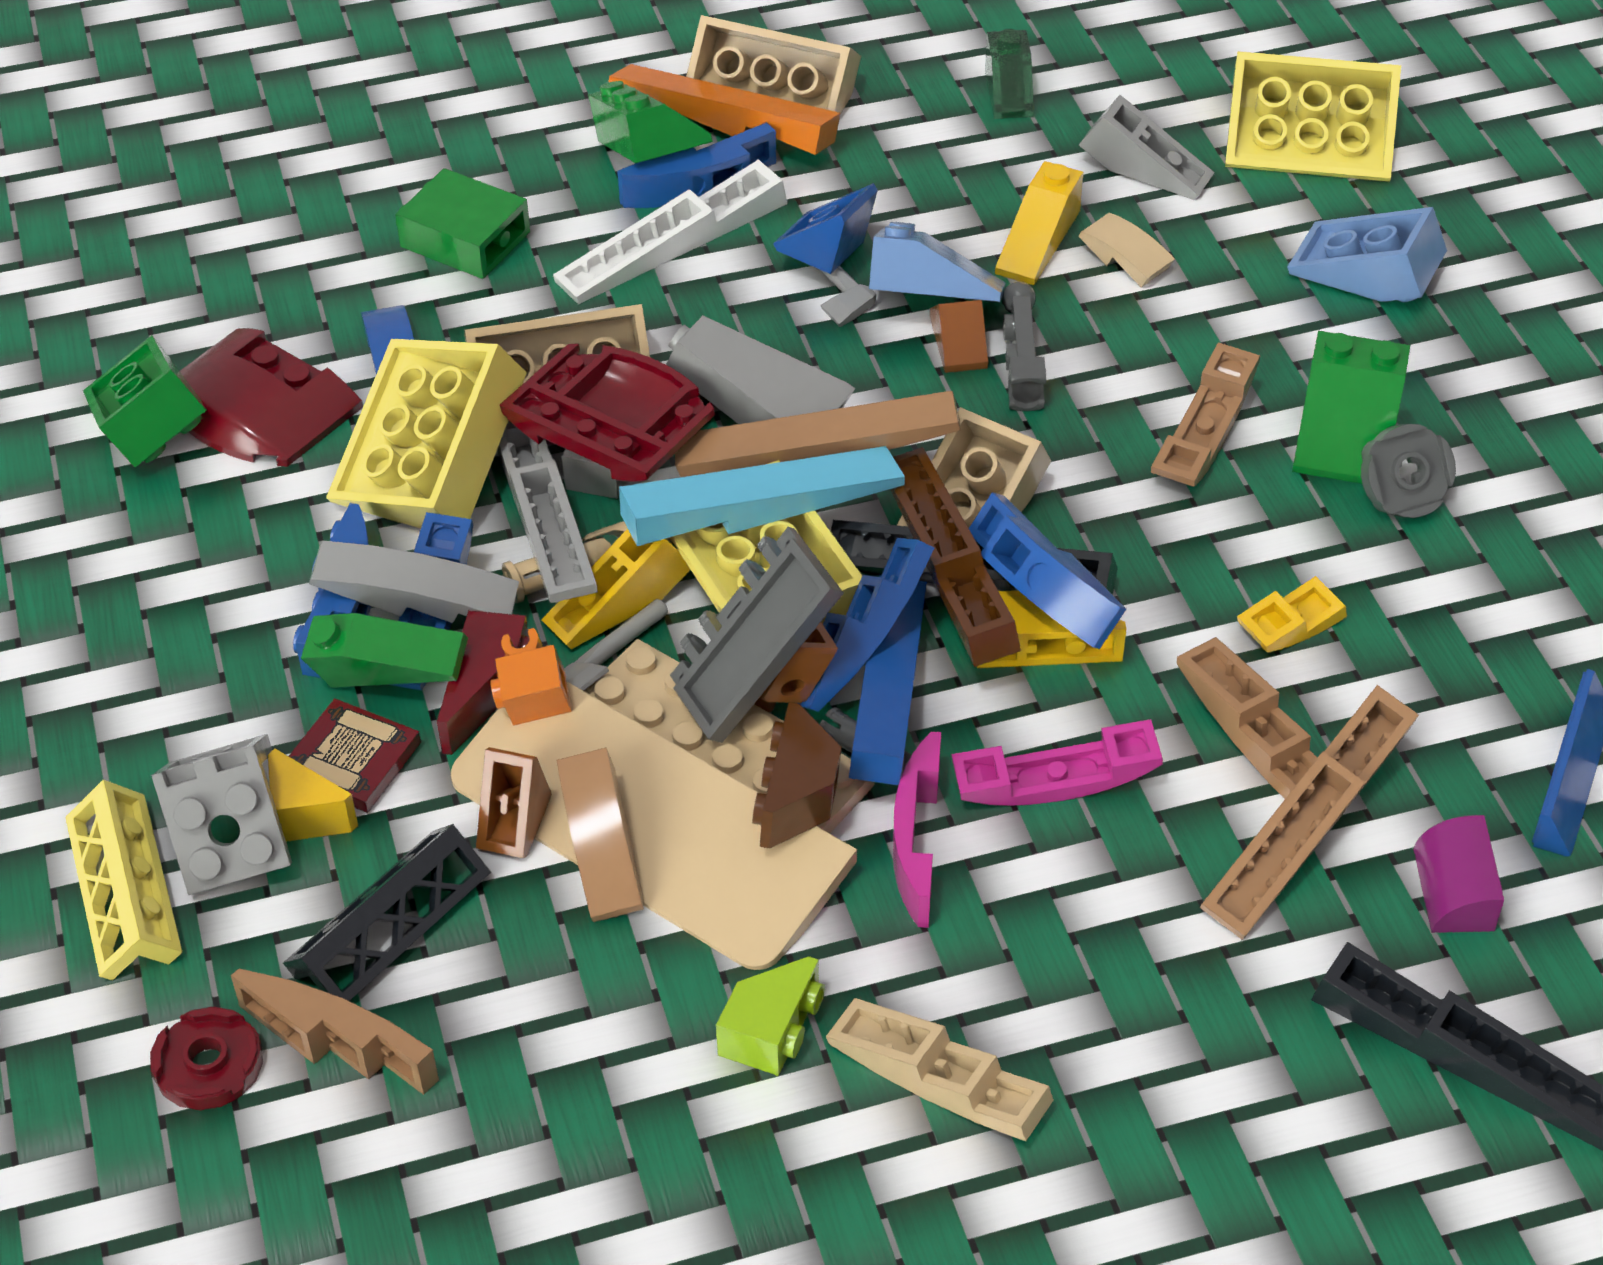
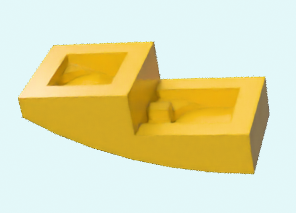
[1237,576,1347,652]

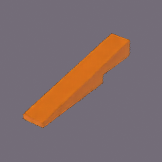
[609,64,840,155]

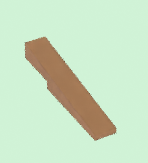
[675,391,961,477]
[1200,685,1419,940]

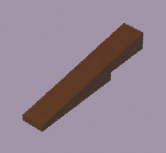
[890,447,1021,667]

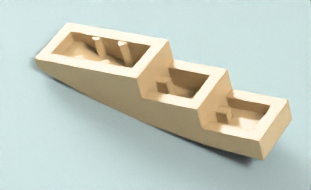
[826,998,1054,1141]

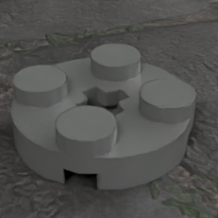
[1361,424,1456,518]

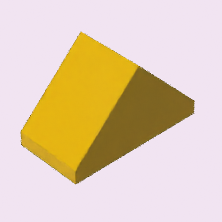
[268,749,358,842]

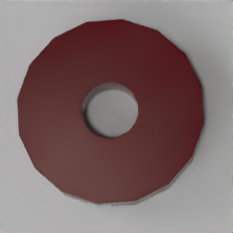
[150,1006,263,1110]

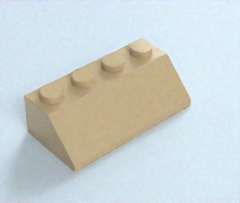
[686,15,861,114]
[464,304,650,383]

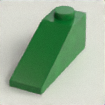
[301,613,468,688]

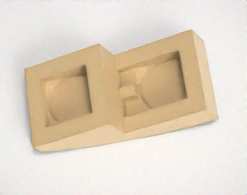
[1079,212,1175,287]

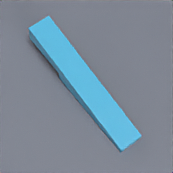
[619,446,905,546]

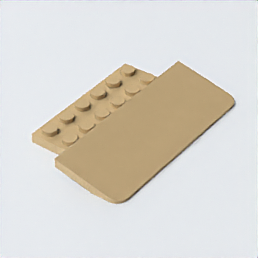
[451,639,875,970]

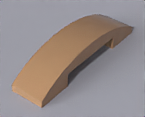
[1151,342,1260,487]

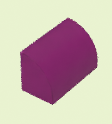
[1413,815,1504,933]

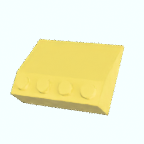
[1225,51,1401,182]
[326,339,527,529]
[669,460,862,624]

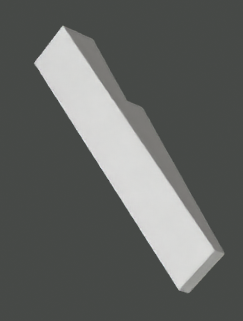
[553,160,787,305]

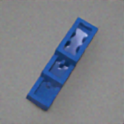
[798,538,934,712]

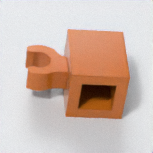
[491,628,572,726]

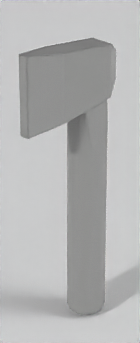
[821,266,877,327]
[564,599,668,691]

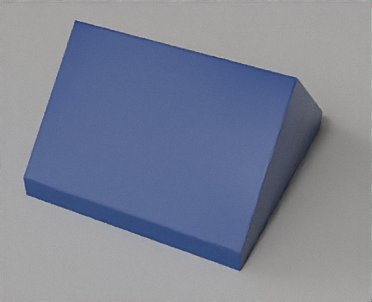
[773,183,878,274]

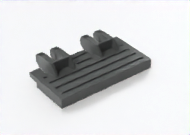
[670,527,844,743]

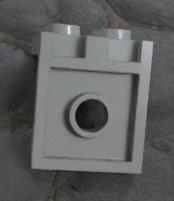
[151,734,292,895]

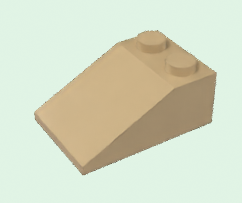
[897,407,1051,528]

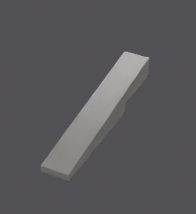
[497,422,598,603]

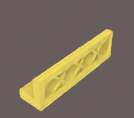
[65,780,182,981]

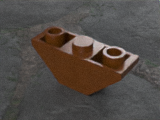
[752,702,842,848]

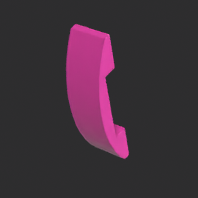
[952,719,1163,806]
[893,732,941,928]

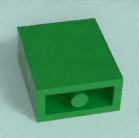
[395,168,530,279]

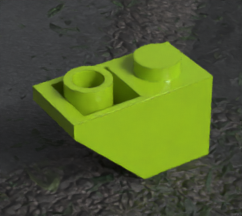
[716,956,825,1076]

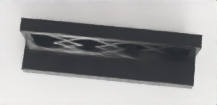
[283,824,491,1001]

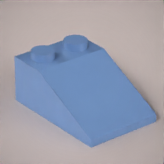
[1287,207,1447,302]
[869,222,1006,302]

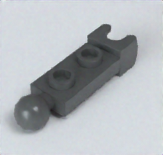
[1002,281,1046,411]

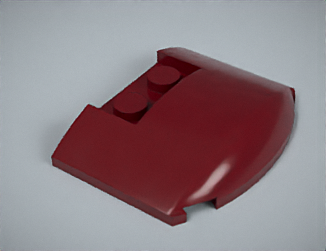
[180,328,363,467]
[499,343,715,481]

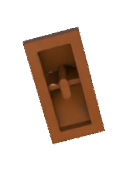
[929,300,988,373]
[476,747,552,858]

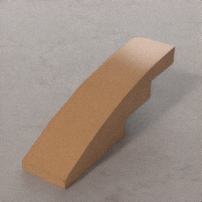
[1177,637,1318,799]
[231,969,439,1095]

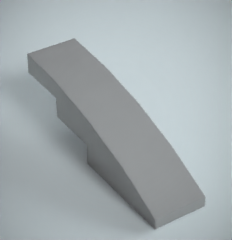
[309,541,519,623]

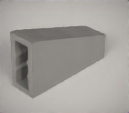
[666,315,855,424]

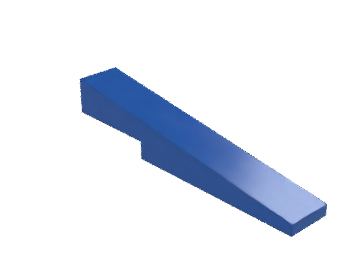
[849,575,927,785]

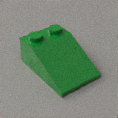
[83,335,206,467]

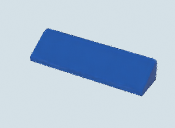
[1532,669,1603,856]

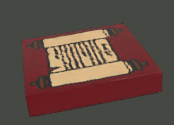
[289,698,421,813]

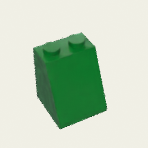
[1292,330,1411,484]

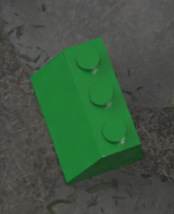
[588,81,713,163]

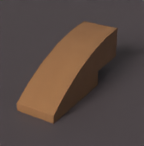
[556,747,644,922]

